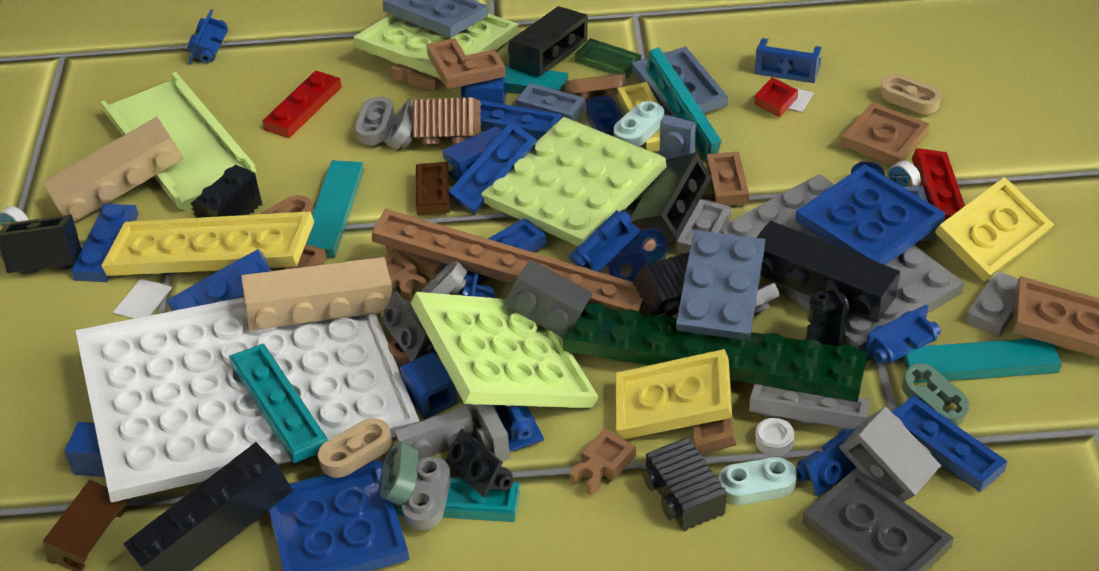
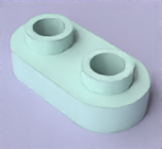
[614,101,664,147]
[718,457,797,505]

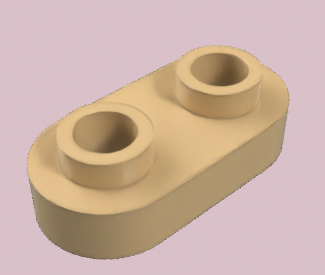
[880,74,941,115]
[318,418,392,478]

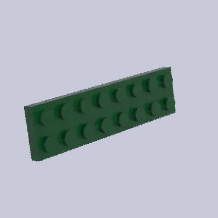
[563,303,868,402]

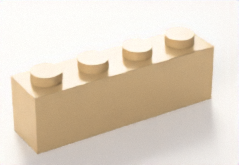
[43,117,184,222]
[241,257,392,331]

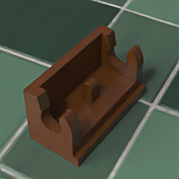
[43,479,128,571]

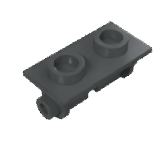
[381,291,437,361]

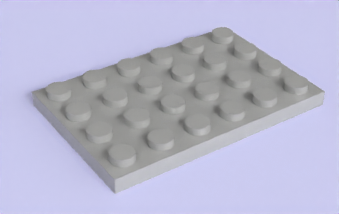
[721,174,964,351]

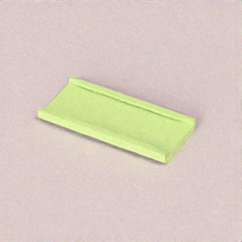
[101,72,257,211]

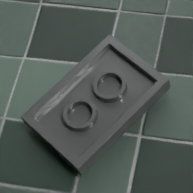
[802,468,954,571]

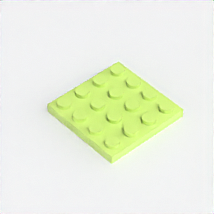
[354,14,518,81]
[481,117,667,246]
[411,292,599,408]

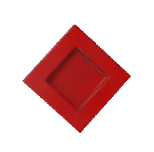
[754,77,798,117]

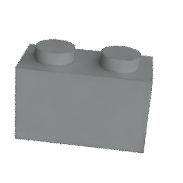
[839,406,941,502]

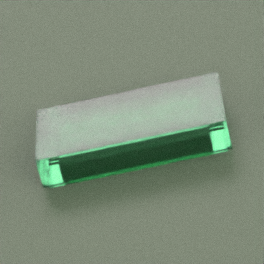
[575,38,641,79]

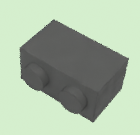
[504,259,593,338]

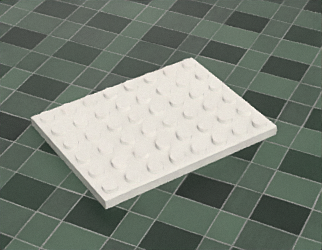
[75,297,420,503]

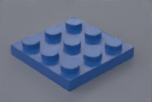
[795,164,945,265]
[269,460,410,571]

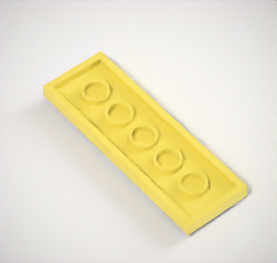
[101,211,314,276]

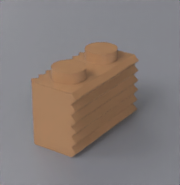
[413,97,481,146]

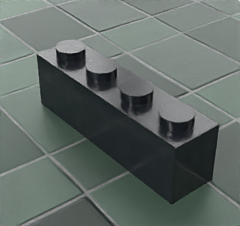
[756,220,900,323]
[123,442,293,571]

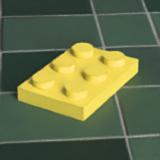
[935,177,1054,282]
[616,349,732,439]

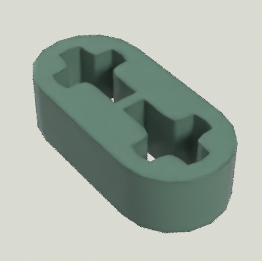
[902,363,969,426]
[380,440,418,507]

